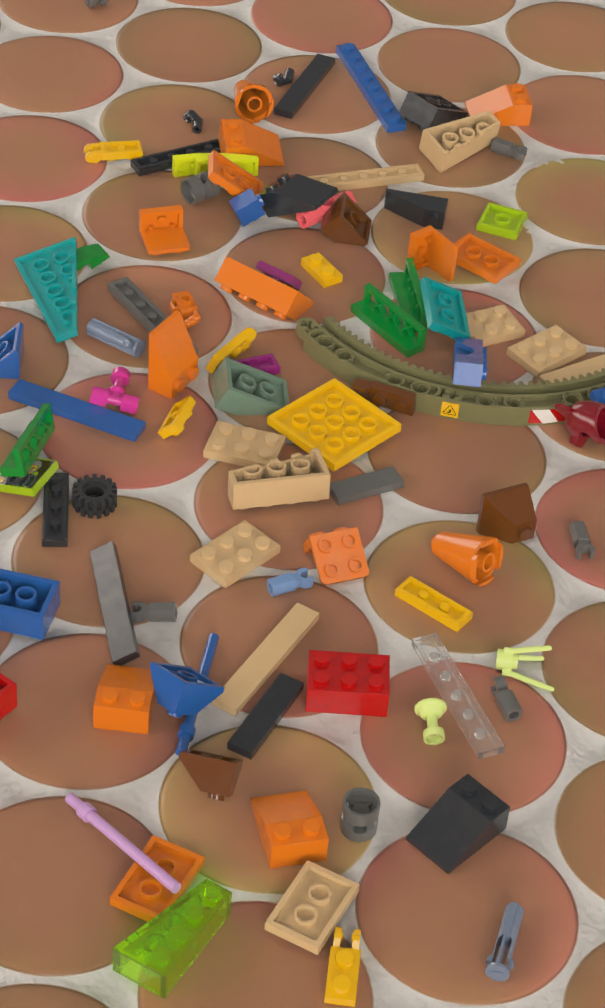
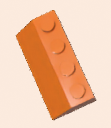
[214,256,314,320]

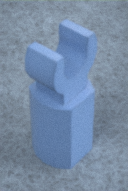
[267,568,314,597]

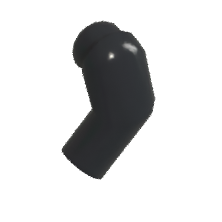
[273,68,294,87]
[183,110,203,134]

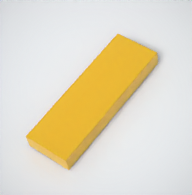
[395,576,473,632]

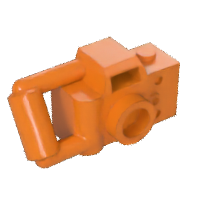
[169,291,201,329]

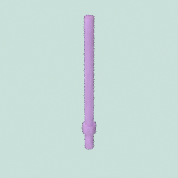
[65,793,181,894]

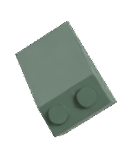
[212,357,289,415]

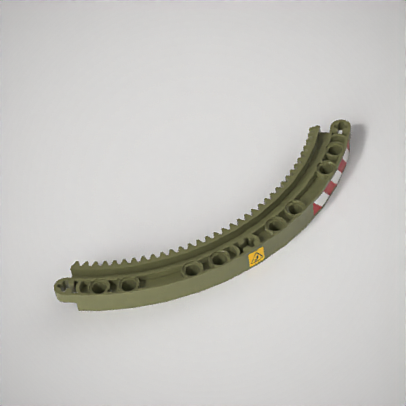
[296,316,605,426]

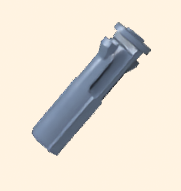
[86,318,146,358]
[485,902,524,981]

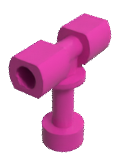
[89,367,140,415]

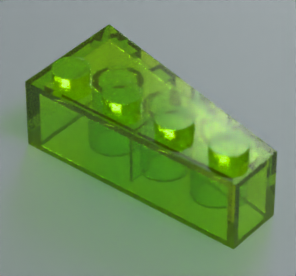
[113,879,232,999]

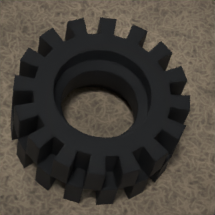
[72,474,117,519]

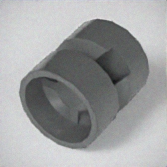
[180,170,220,205]
[340,787,381,842]

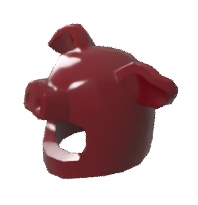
[554,400,605,448]

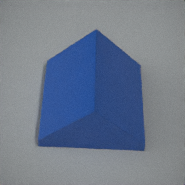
[0,322,24,379]

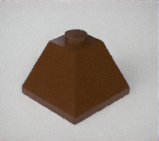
[321,192,372,246]
[476,483,537,544]
[179,749,243,801]

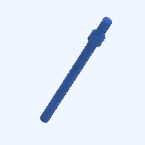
[175,633,219,756]

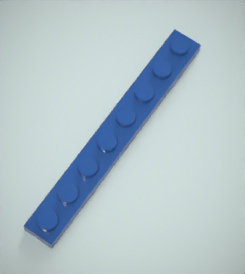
[336,43,406,133]

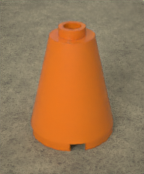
[234,80,274,123]
[431,531,503,587]

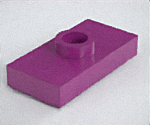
[255,261,302,290]
[235,353,281,375]

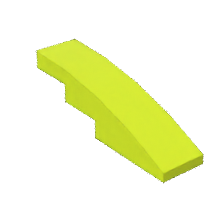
[172,153,259,177]

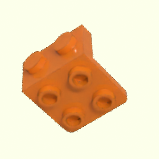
[139,205,190,255]
[407,225,458,282]
[303,527,369,585]

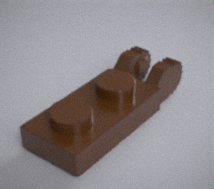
[352,378,416,416]

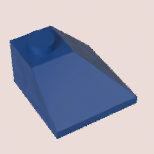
[150,662,225,718]

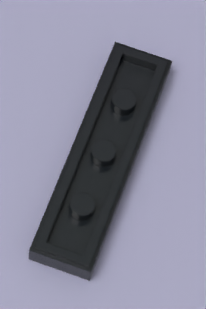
[42,473,69,547]
[227,672,304,760]

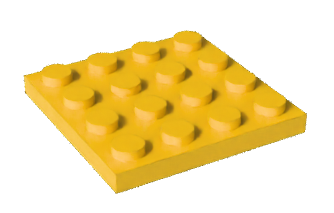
[267,378,402,472]

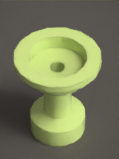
[414,698,447,745]

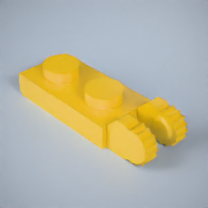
[83,140,143,163]
[206,327,257,374]
[324,926,361,1007]

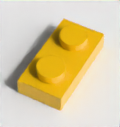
[301,252,343,288]
[157,395,196,439]

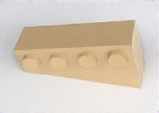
[419,111,501,173]
[228,448,331,510]

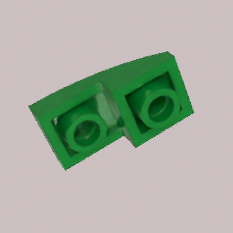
[77,244,110,271]

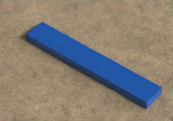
[8,379,146,442]

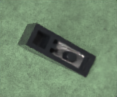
[384,188,448,230]

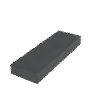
[330,466,404,505]

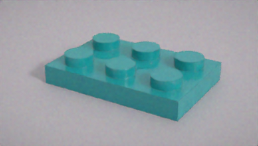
[420,276,471,340]

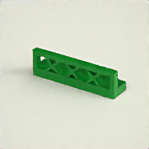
[389,257,427,332]
[351,283,427,358]
[0,403,55,477]

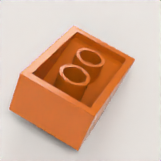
[465,83,533,126]
[218,119,284,166]
[148,310,199,399]
[93,664,156,734]
[251,790,329,869]

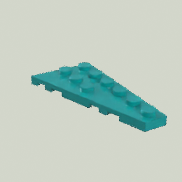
[14,237,78,343]

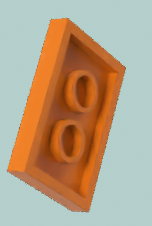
[208,150,264,196]
[454,233,521,284]
[110,835,205,928]

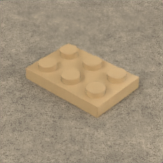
[466,305,525,347]
[506,325,587,378]
[203,420,286,467]
[190,520,280,589]
[264,860,360,955]

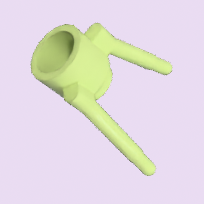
[496,645,554,692]

